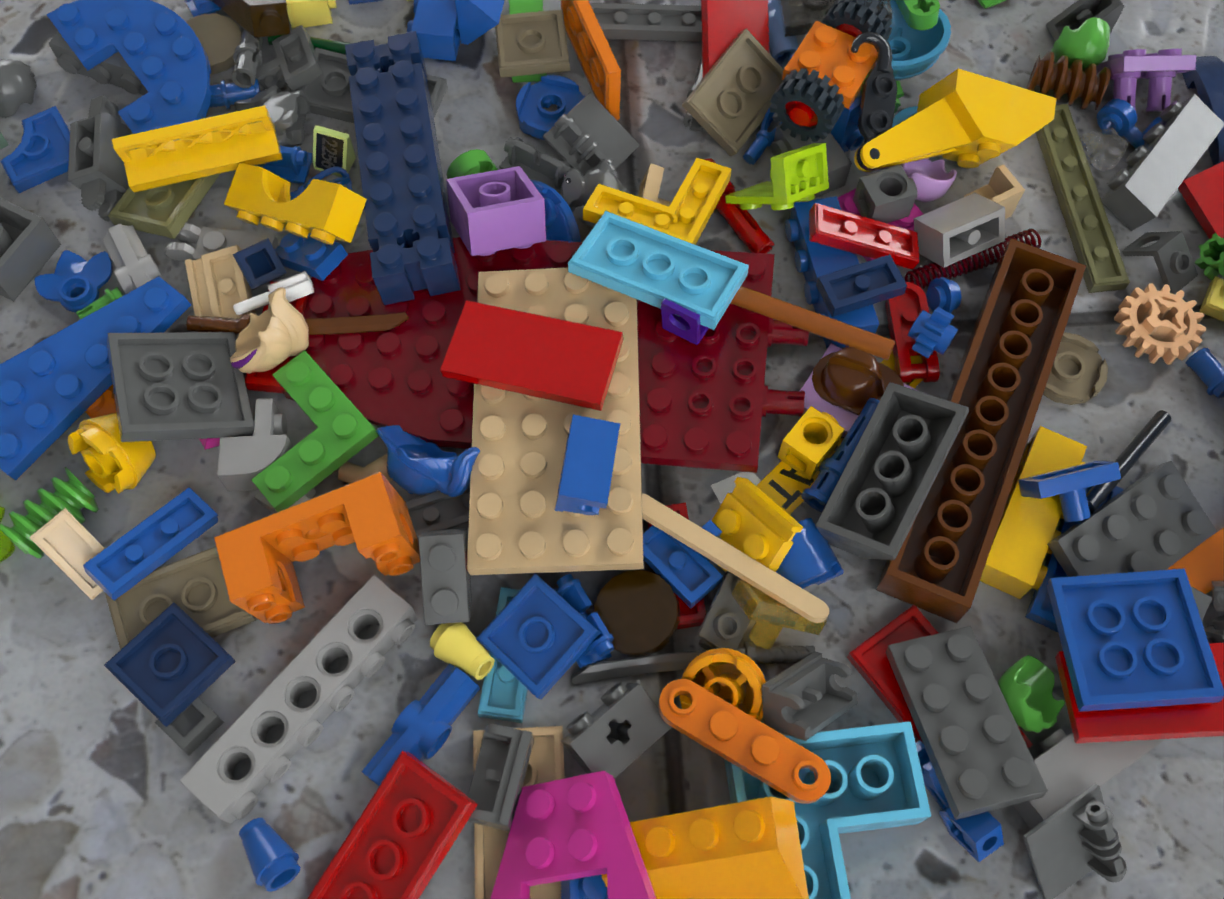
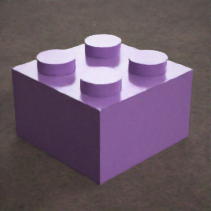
[446,166,546,256]

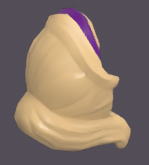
[230,287,309,374]

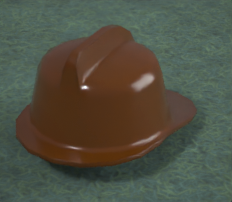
[812,347,904,415]

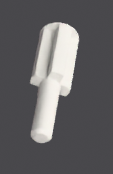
[233,271,314,315]

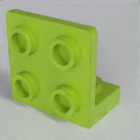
[725,143,829,210]

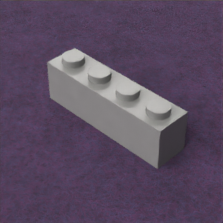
[1013,729,1166,830]

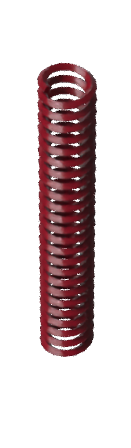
[905,229,1042,289]

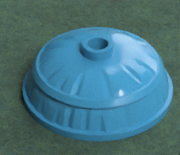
[868,0,951,80]

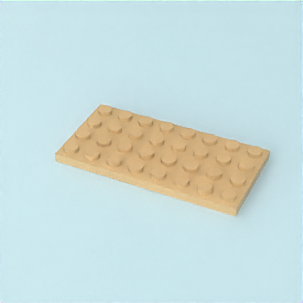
[467,267,644,575]

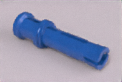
[801,398,880,513]

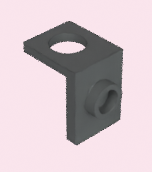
[1122,231,1198,294]

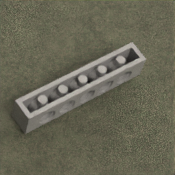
[180,575,417,824]

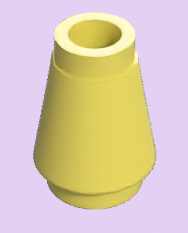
[430,622,495,680]

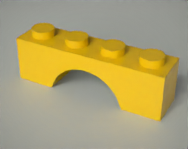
[224,163,367,245]

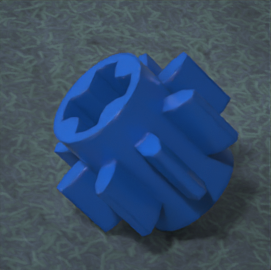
[908,307,959,358]

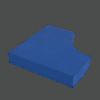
[0,106,70,193]

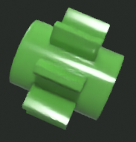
[1194,233,1224,280]

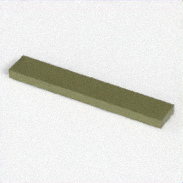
[1035,104,1130,293]

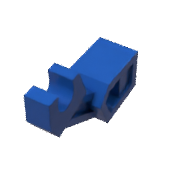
[916,740,1004,862]

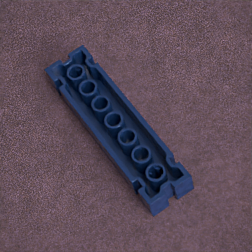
[345,31,461,305]

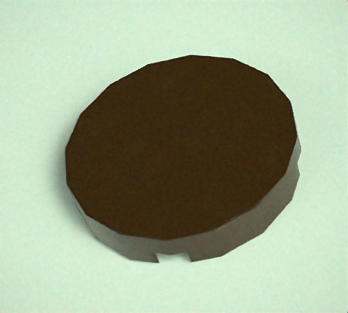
[594,570,680,657]

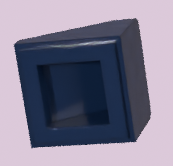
[233,238,287,290]

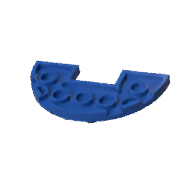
[46,0,212,141]

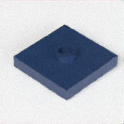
[104,602,235,727]

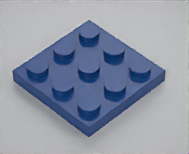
[1046,569,1224,712]

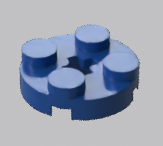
[516,75,585,140]

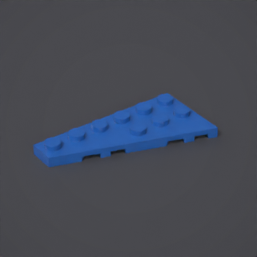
[0,276,191,480]

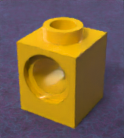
[777,406,845,480]

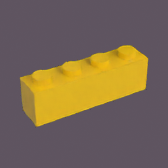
[980,426,1087,599]

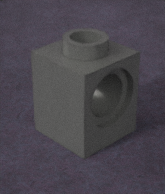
[853,165,917,223]

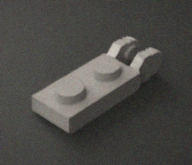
[164,223,278,262]

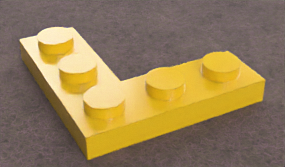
[583,158,732,245]

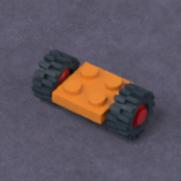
[770,0,892,142]

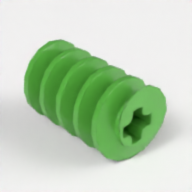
[0,467,99,559]

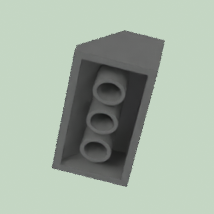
[815,382,969,560]

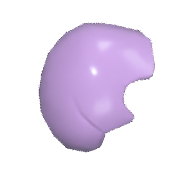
[899,158,957,203]

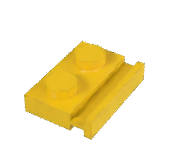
[712,477,803,572]

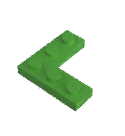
[251,350,379,512]

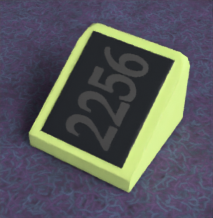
[313,126,356,177]

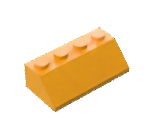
[601,796,809,899]

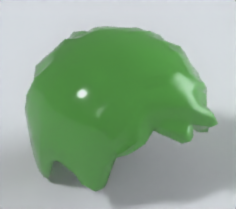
[1051,18,1110,71]
[998,655,1065,733]

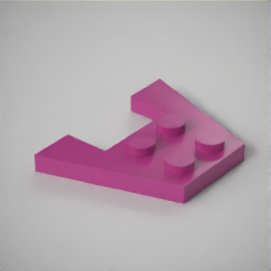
[490,771,656,899]

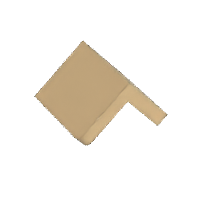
[964,164,1025,219]

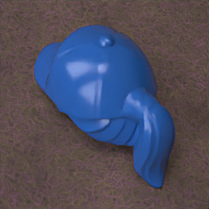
[376,425,480,497]

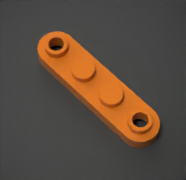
[658,679,831,804]

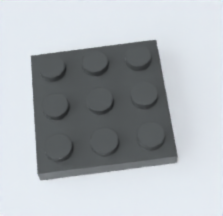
[107,332,254,442]

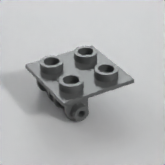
[543,92,640,174]
[1023,783,1127,899]

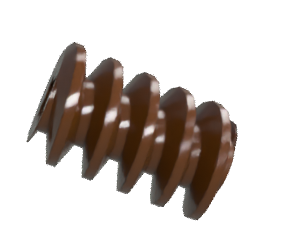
[1026,51,1111,110]

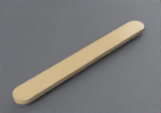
[642,493,829,623]

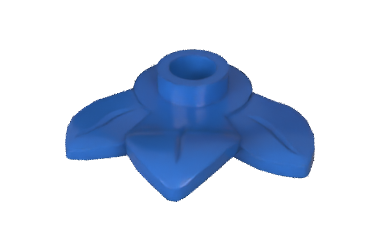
[34,250,113,312]

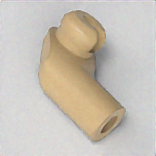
[338,454,393,484]

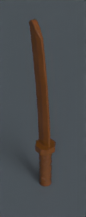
[186,312,409,335]

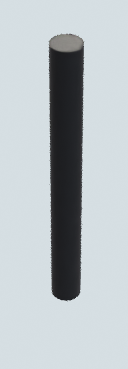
[1086,410,1171,514]

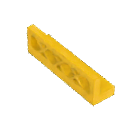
[112,105,282,192]

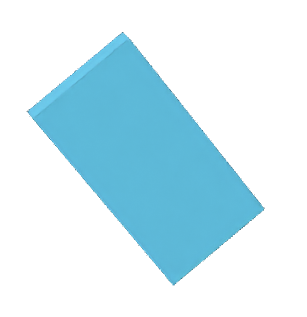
[568,211,749,330]

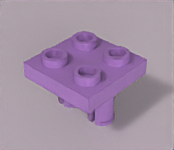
[1096,49,1196,112]

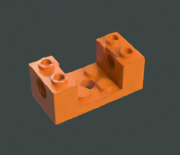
[214,472,420,624]

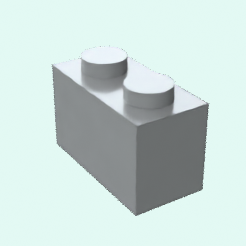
[914,193,1005,268]

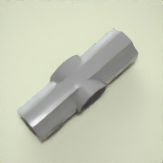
[102,224,173,329]

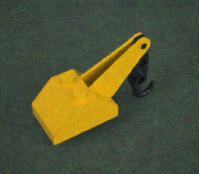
[851,32,1057,172]

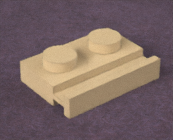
[185,245,256,332]

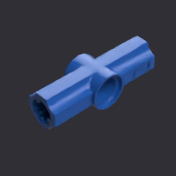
[362,663,480,786]

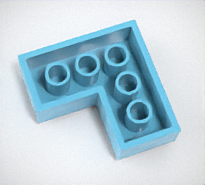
[724,721,931,899]

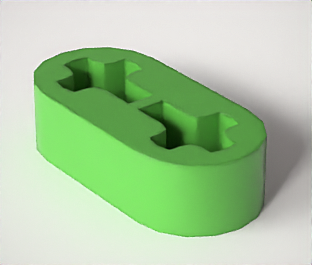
[895,0,940,30]

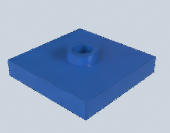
[476,573,600,700]

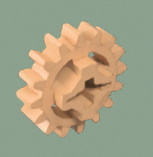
[1114,283,1206,365]

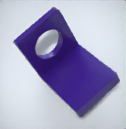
[661,298,709,345]

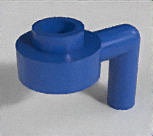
[1096,99,1163,149]

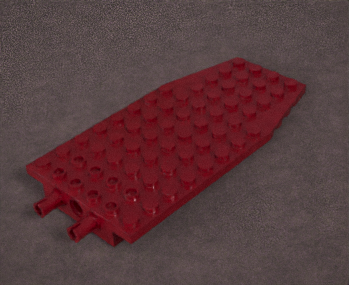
[282,237,809,473]

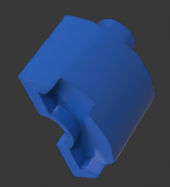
[762,518,843,606]

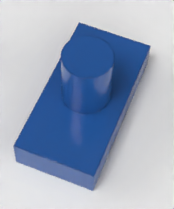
[1018,461,1121,522]

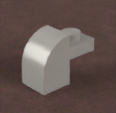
[217,398,293,492]

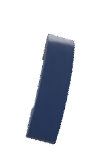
[1182,56,1224,166]

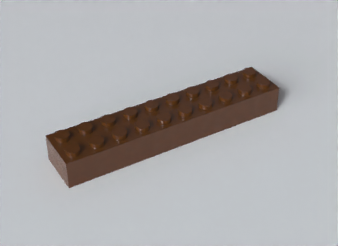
[876,238,1086,624]

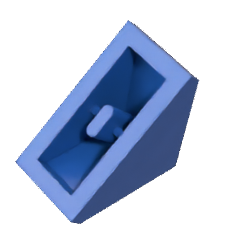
[455,0,504,45]

